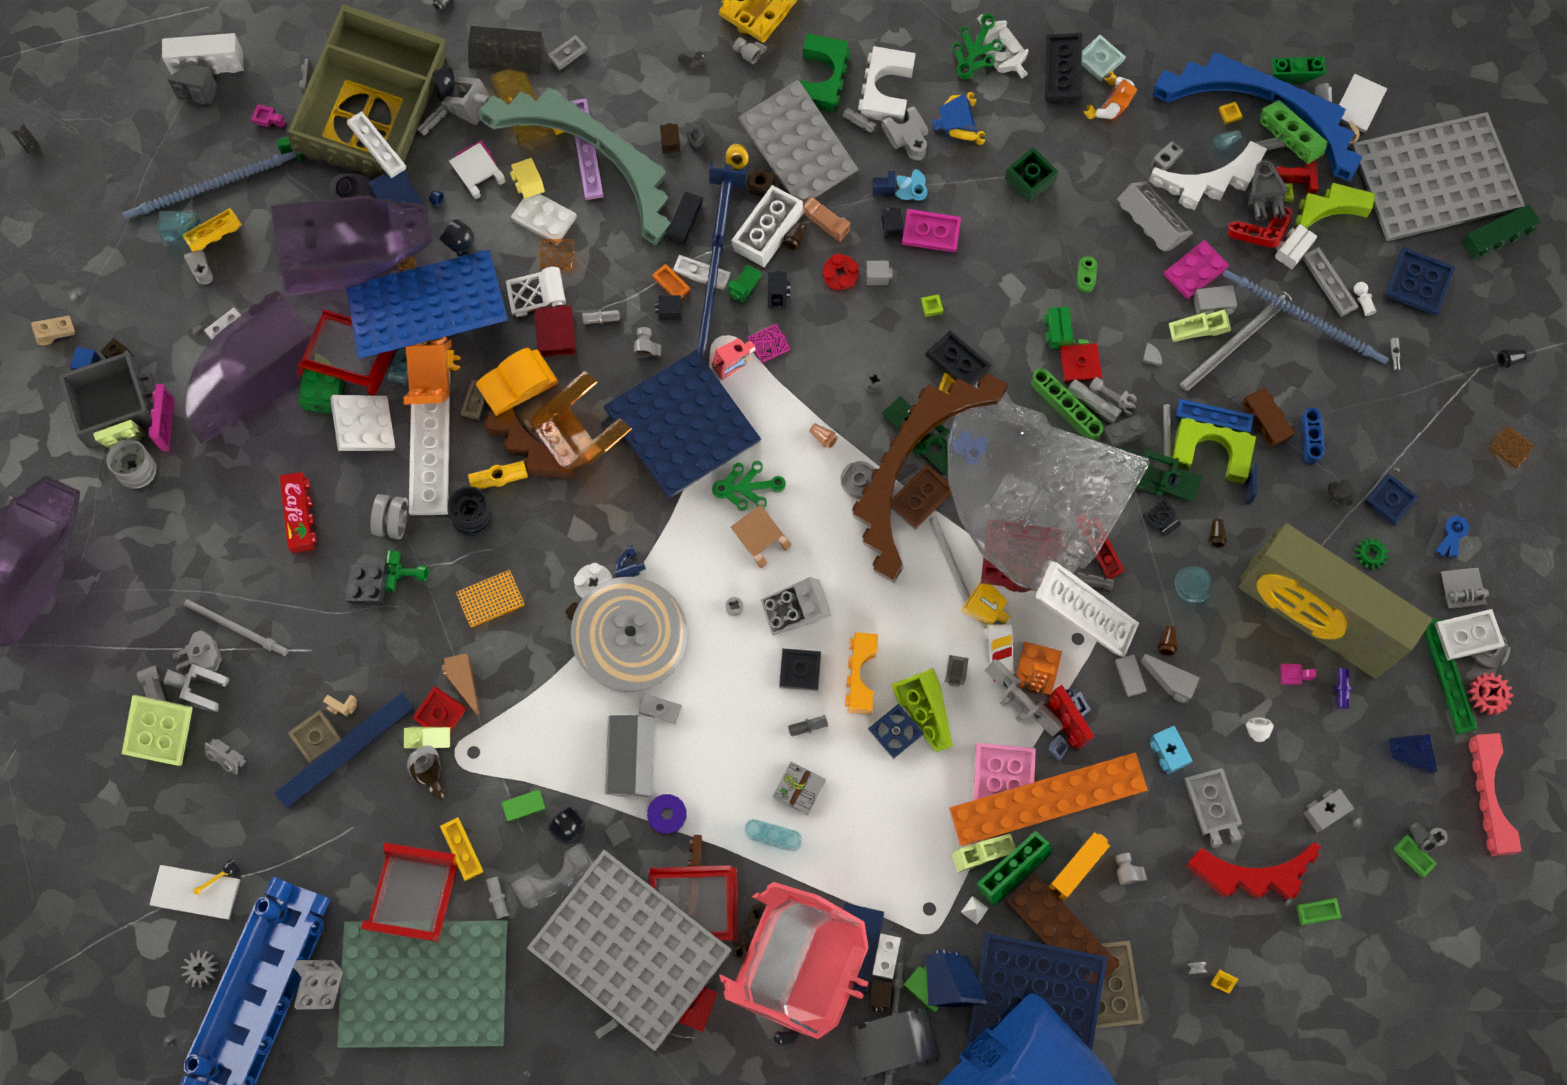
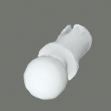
[1354,282,1377,316]

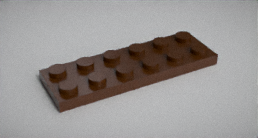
[1005,873,1120,984]

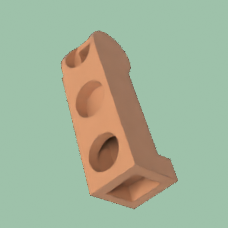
[803,197,851,243]

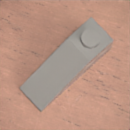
[1140,654,1200,703]

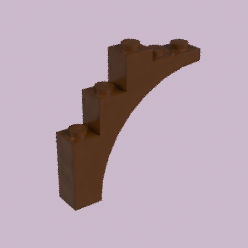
[484,407,576,479]

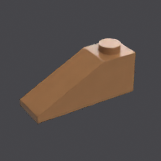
[442,653,480,715]

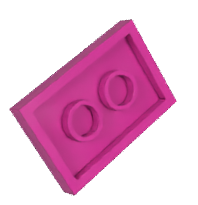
[902,209,961,253]
[1163,240,1229,300]
[149,384,174,451]

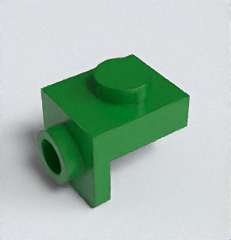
[277,137,306,162]

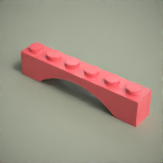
[1469,733,1522,856]

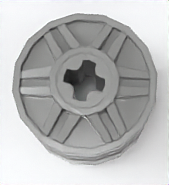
[106,439,157,489]

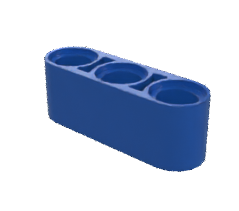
[1300,407,1325,465]

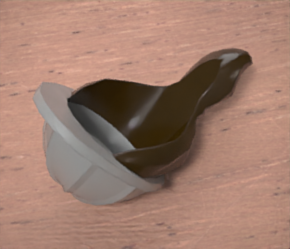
[407,745,445,801]

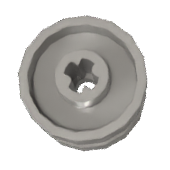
[370,494,408,539]

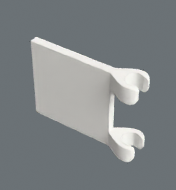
[449,143,505,200]

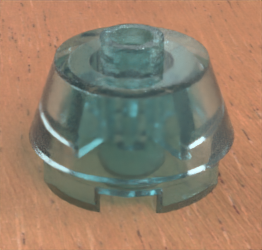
[1175,566,1213,603]

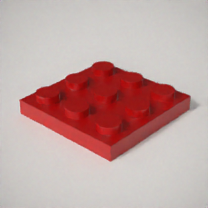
[1046,685,1094,751]

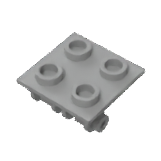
[1440,568,1489,609]

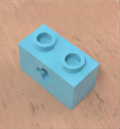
[1150,726,1193,774]

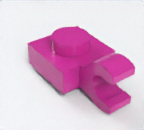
[251,104,287,128]
[1280,664,1317,685]

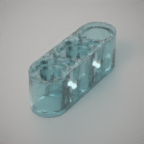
[745,819,802,851]

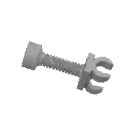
[1089,377,1137,416]

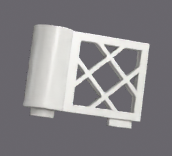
[506,267,566,318]

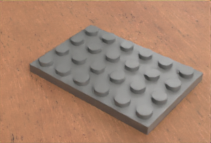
[738,80,859,204]

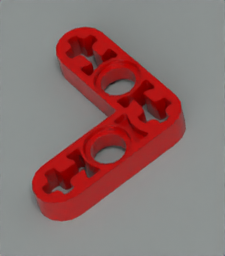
[1228,207,1292,248]

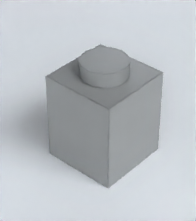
[866,261,893,285]

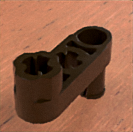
[733,903,766,960]

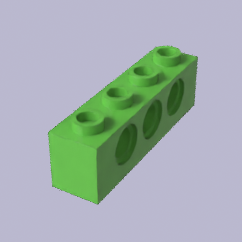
[1260,100,1327,164]

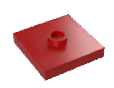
[1060,343,1102,383]
[412,686,467,733]
[678,987,718,1032]

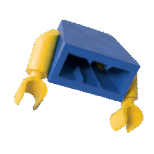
[932,92,985,145]

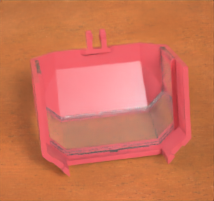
[719,882,869,1039]

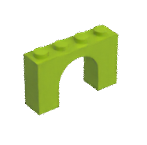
[1170,418,1256,484]

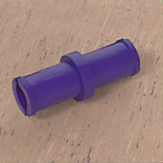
[1336,668,1352,709]

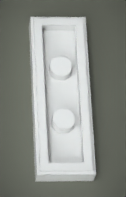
[673,255,731,291]

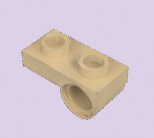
[31,316,75,346]

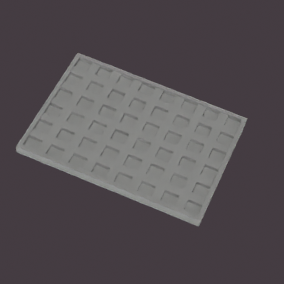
[1351,112,1525,241]
[527,850,732,1051]

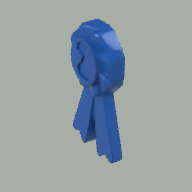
[1435,515,1469,558]

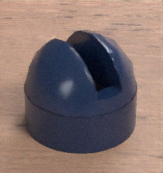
[429,190,445,206]

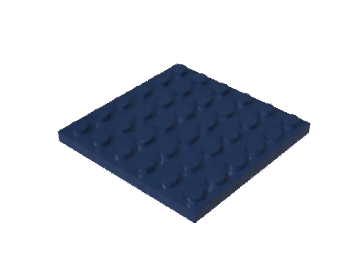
[603,350,761,499]
[965,933,1108,1050]

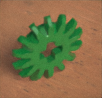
[1355,537,1390,570]

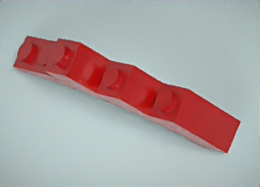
[1185,842,1321,900]

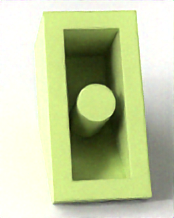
[404,727,450,749]

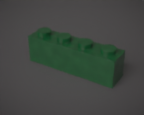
[1462,205,1541,259]

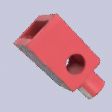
[712,339,755,380]

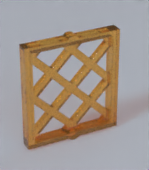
[539,239,574,270]

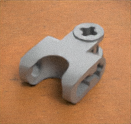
[882,106,928,161]

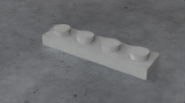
[1302,247,1359,317]

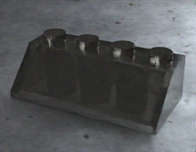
[468,26,544,74]

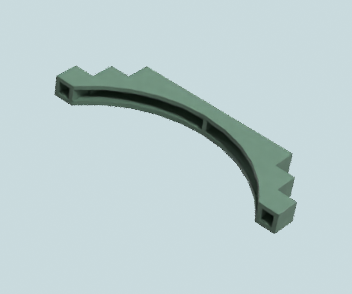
[479,87,671,246]

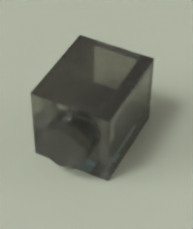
[944,655,969,687]

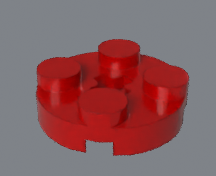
[822,254,859,291]

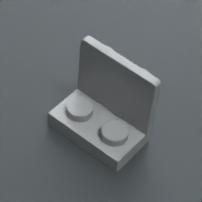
[294,960,343,1009]

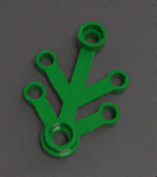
[952,13,1003,79]
[712,461,786,511]

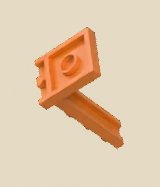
[1016,641,1062,696]

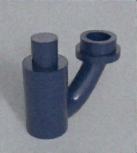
[613,545,646,578]

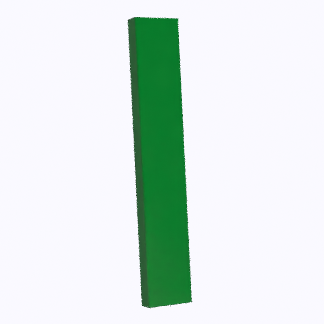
[1424,618,1477,735]

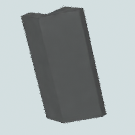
[605,715,654,797]

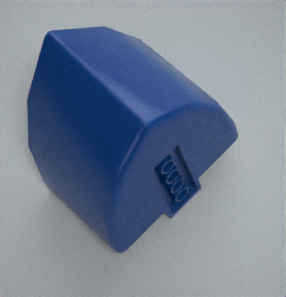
[938,993,1117,1085]

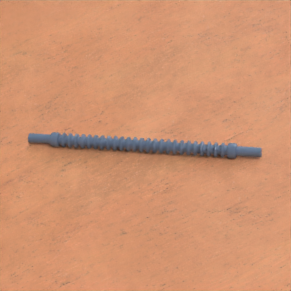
[1222,270,1389,364]

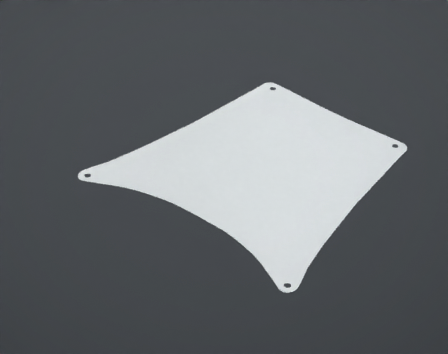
[455,335,1097,934]

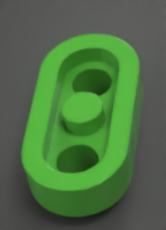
[1077,256,1097,293]

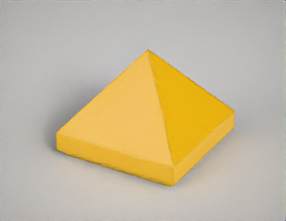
[1211,970,1238,994]

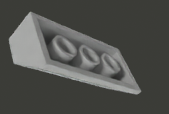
[1117,181,1193,251]

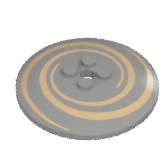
[571,577,688,692]

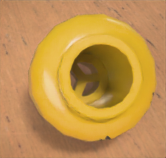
[725,144,749,170]

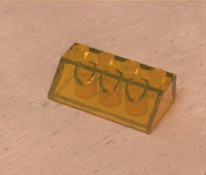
[490,70,552,145]

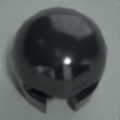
[439,219,474,256]

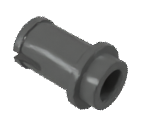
[432,0,450,11]

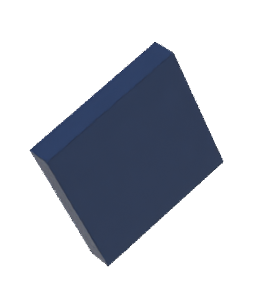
[1365,473,1419,526]

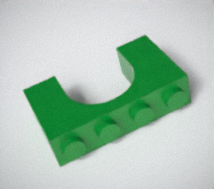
[795,33,851,112]

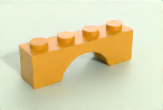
[845,632,878,715]

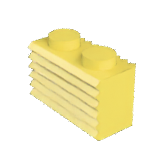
[510,158,545,199]

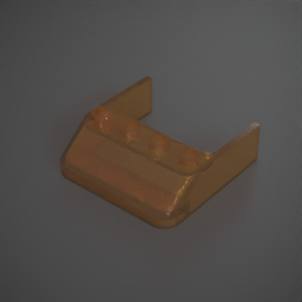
[531,371,632,469]

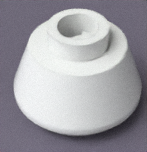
[1246,718,1274,742]

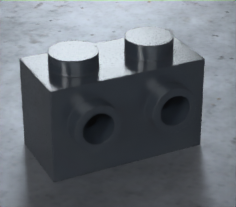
[768,271,790,308]

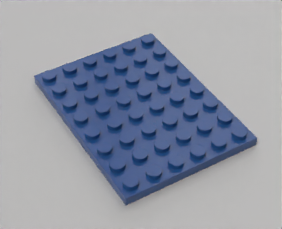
[346,250,508,359]

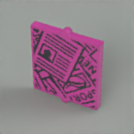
[748,324,790,363]

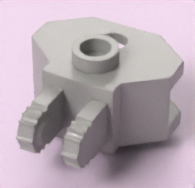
[173,631,222,672]

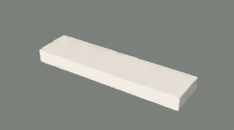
[347,111,406,178]

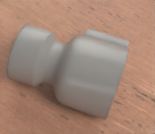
[733,37,767,64]
[634,327,662,358]
[1115,853,1147,885]

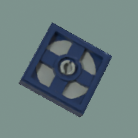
[868,704,924,760]

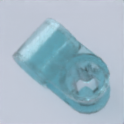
[388,348,409,387]

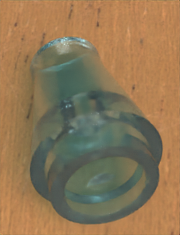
[1213,130,1242,150]

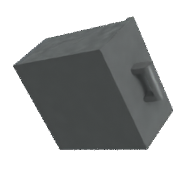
[58,350,156,448]

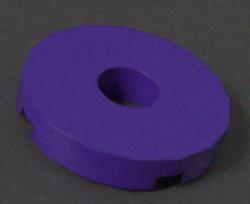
[647,794,687,834]

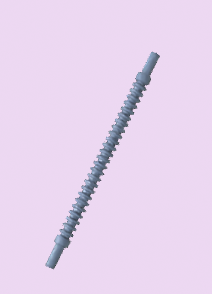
[122,151,297,219]

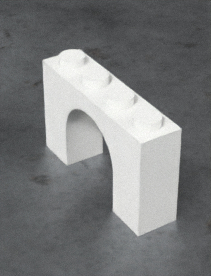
[858,46,916,124]

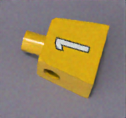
[960,581,1010,625]

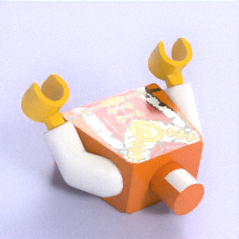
[1084,71,1137,122]

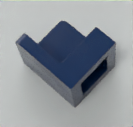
[873,171,895,196]

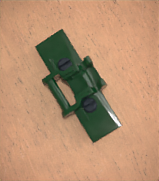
[1107,446,1203,502]

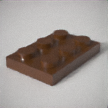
[891,464,955,530]

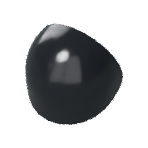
[433,68,455,99]
[548,806,585,844]

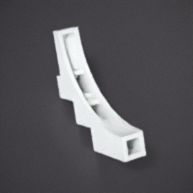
[1149,141,1267,210]

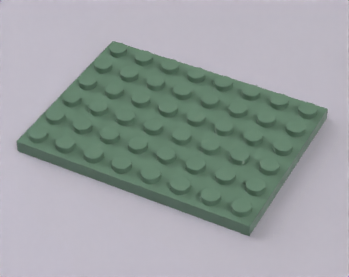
[337,921,508,1048]

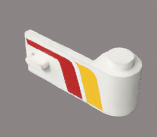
[983,624,1013,684]

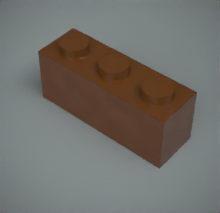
[1241,387,1295,450]

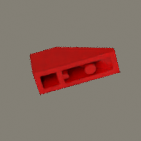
[1078,518,1125,579]

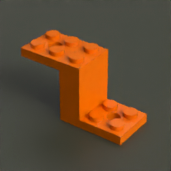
[403,336,452,405]

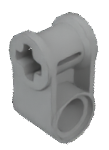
[184,250,213,285]

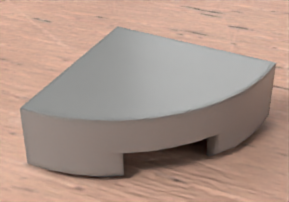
[1142,343,1162,367]

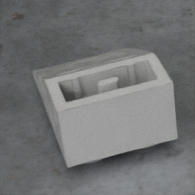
[761,577,832,636]

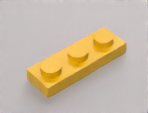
[440,817,484,881]

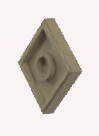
[287,710,342,764]

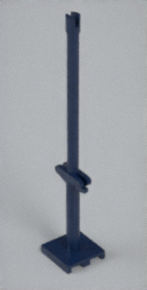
[697,162,747,360]

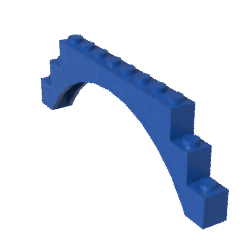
[1152,52,1363,182]

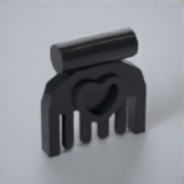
[1143,499,1181,537]

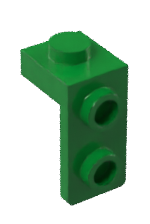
[728,265,762,303]

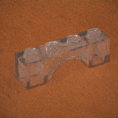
[511,843,593,908]

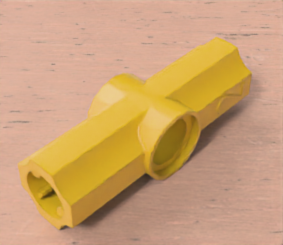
[468,461,528,489]

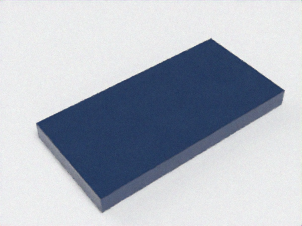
[843,903,884,993]

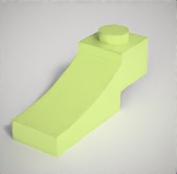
[1169,310,1231,342]
[951,834,1016,873]

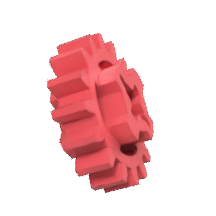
[1468,672,1513,716]

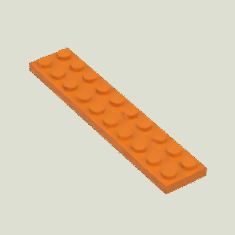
[948,752,1148,846]

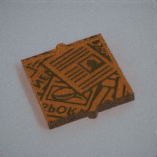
[1490,426,1535,469]

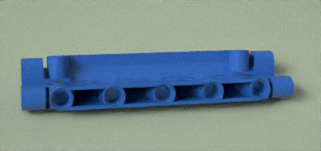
[179,876,331,1085]

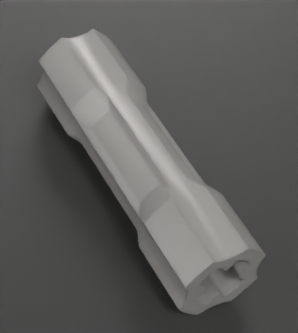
[1067,379,1122,424]

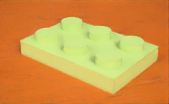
[93,420,146,448]

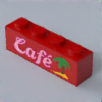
[279,472,317,553]

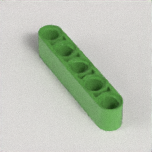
[1031,368,1103,442]

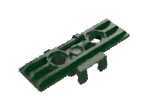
[882,396,962,476]

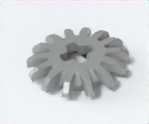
[181,950,219,988]

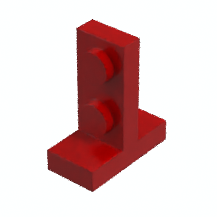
[1275,159,1318,195]

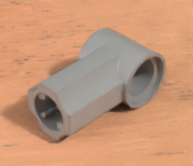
[137,665,167,701]

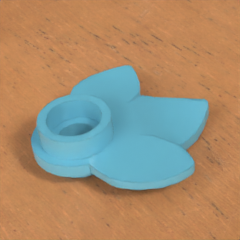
[895,169,928,201]

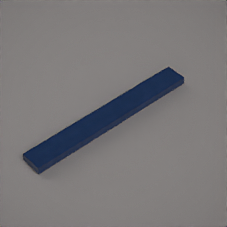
[274,691,414,808]

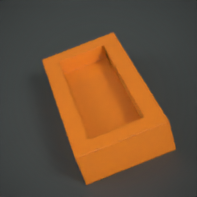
[652,264,691,299]

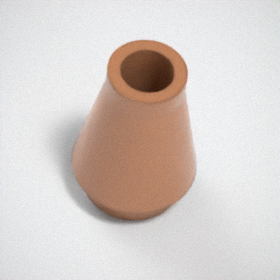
[809,423,838,449]

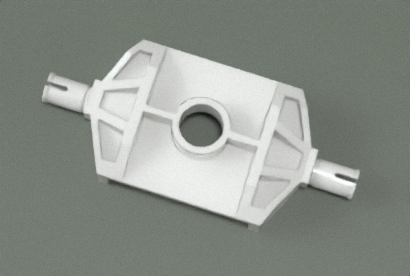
[976,14,1029,78]

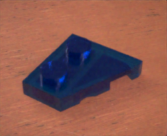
[1389,734,1437,773]

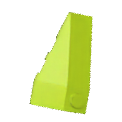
[891,668,953,752]

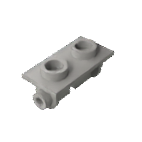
[205,739,246,775]

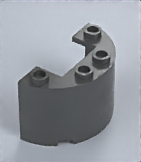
[848,1008,940,1081]

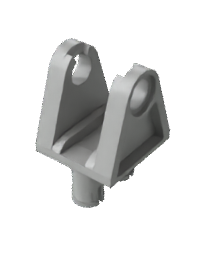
[441,77,491,125]
[163,664,230,713]

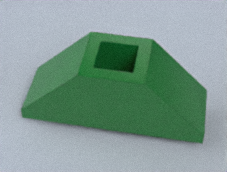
[1271,57,1327,84]

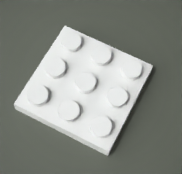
[330,395,395,451]

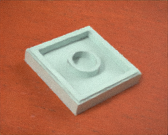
[1082,35,1126,81]

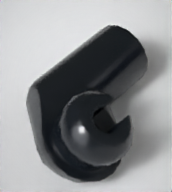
[773,1029,800,1045]

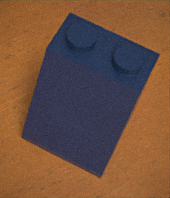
[368,171,428,233]
[926,950,987,1008]

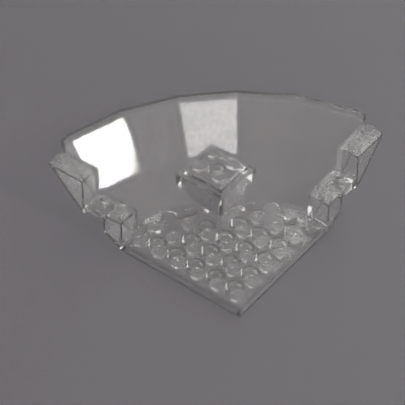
[947,381,1150,591]

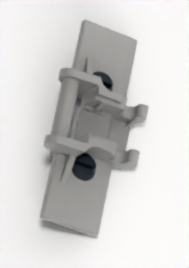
[985,659,1063,737]

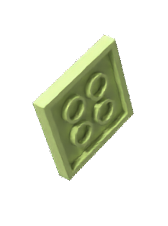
[122,695,193,766]

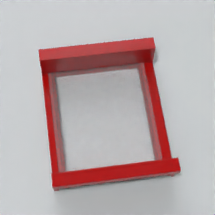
[297,309,396,396]
[361,843,458,943]
[648,865,738,942]

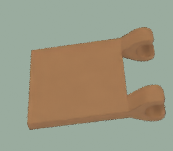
[730,505,792,568]

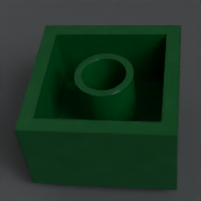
[1005,147,1058,203]

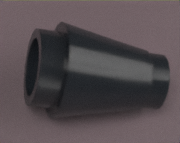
[1497,350,1527,368]

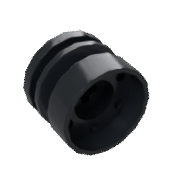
[447,486,492,536]

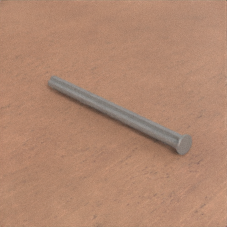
[1180,291,1292,391]

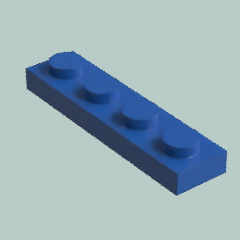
[1175,399,1254,433]

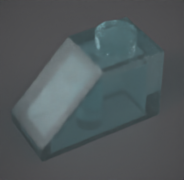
[157,211,201,241]

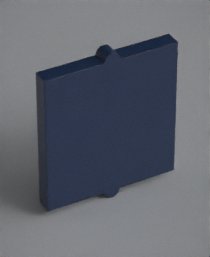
[1246,463,1258,505]

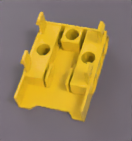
[719,0,797,43]

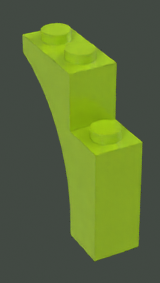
[1295,183,1375,229]

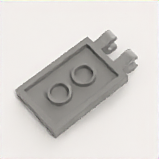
[1184,768,1242,849]

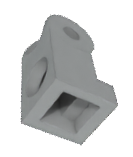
[1149,141,1184,171]

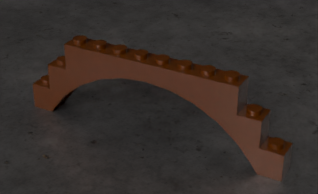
[852,373,1008,583]

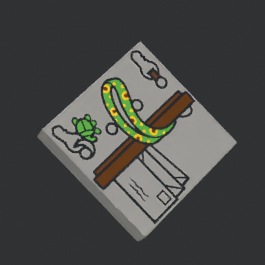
[773,761,826,815]

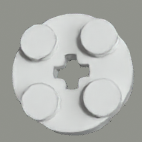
[574,563,613,599]

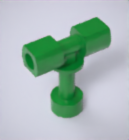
[385,550,429,591]

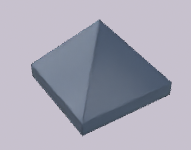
[1049,734,1070,761]

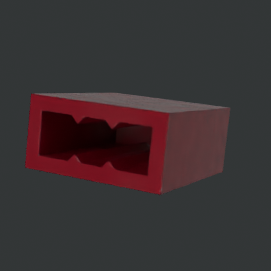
[534,305,577,357]

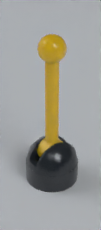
[193,858,240,895]

